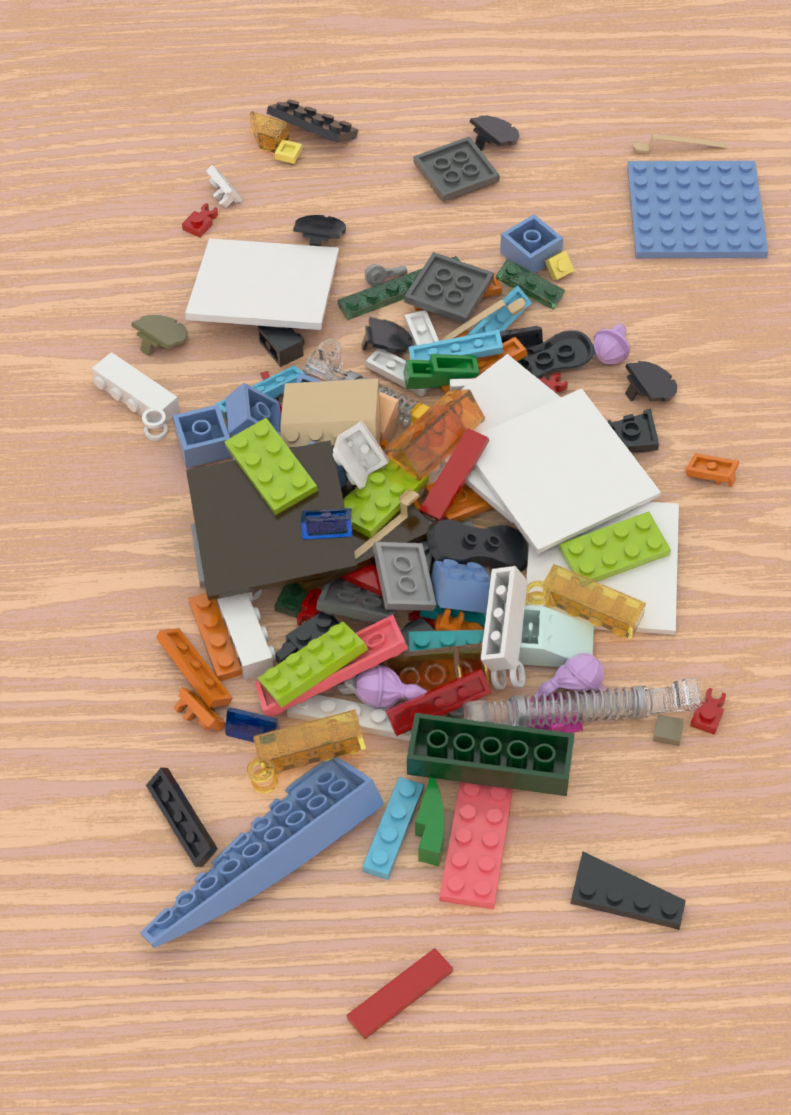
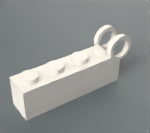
[92,352,180,441]
[481,566,528,690]
[215,590,276,680]

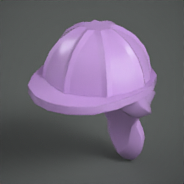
[593,324,630,365]
[536,653,606,700]
[355,664,427,709]

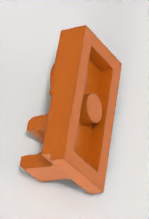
[685,453,739,487]
[434,608,485,631]
[174,687,227,732]

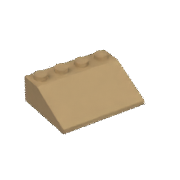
[281,379,380,450]

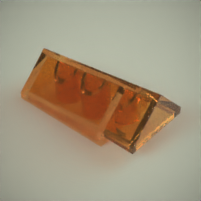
[384,389,485,481]
[382,643,492,706]

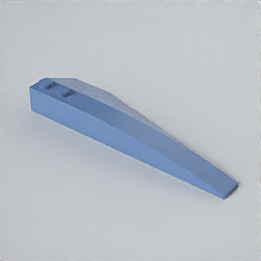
[140,753,385,948]

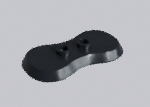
[517,330,594,379]
[427,519,528,572]

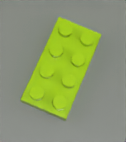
[224,418,318,515]
[343,456,429,538]
[559,511,671,588]
[258,622,368,708]

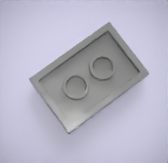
[372,542,436,611]

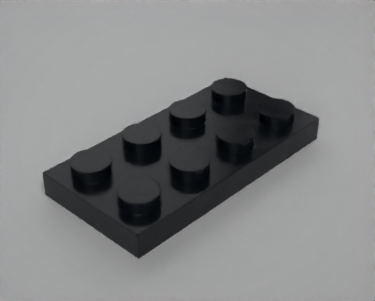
[266,100,359,143]

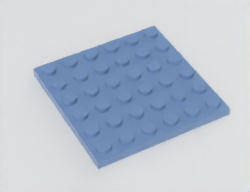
[627,161,768,258]

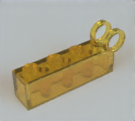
[525,564,646,639]
[247,709,366,793]

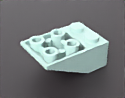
[518,605,594,667]

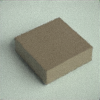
[653,714,684,746]

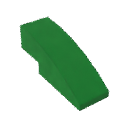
[403,354,479,389]
[415,777,444,866]

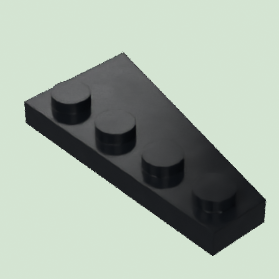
[607,409,659,452]
[571,851,686,930]

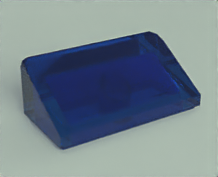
[300,508,352,539]
[225,707,280,747]

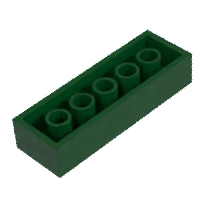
[407,713,575,796]

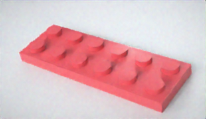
[255,615,408,719]
[440,782,513,909]

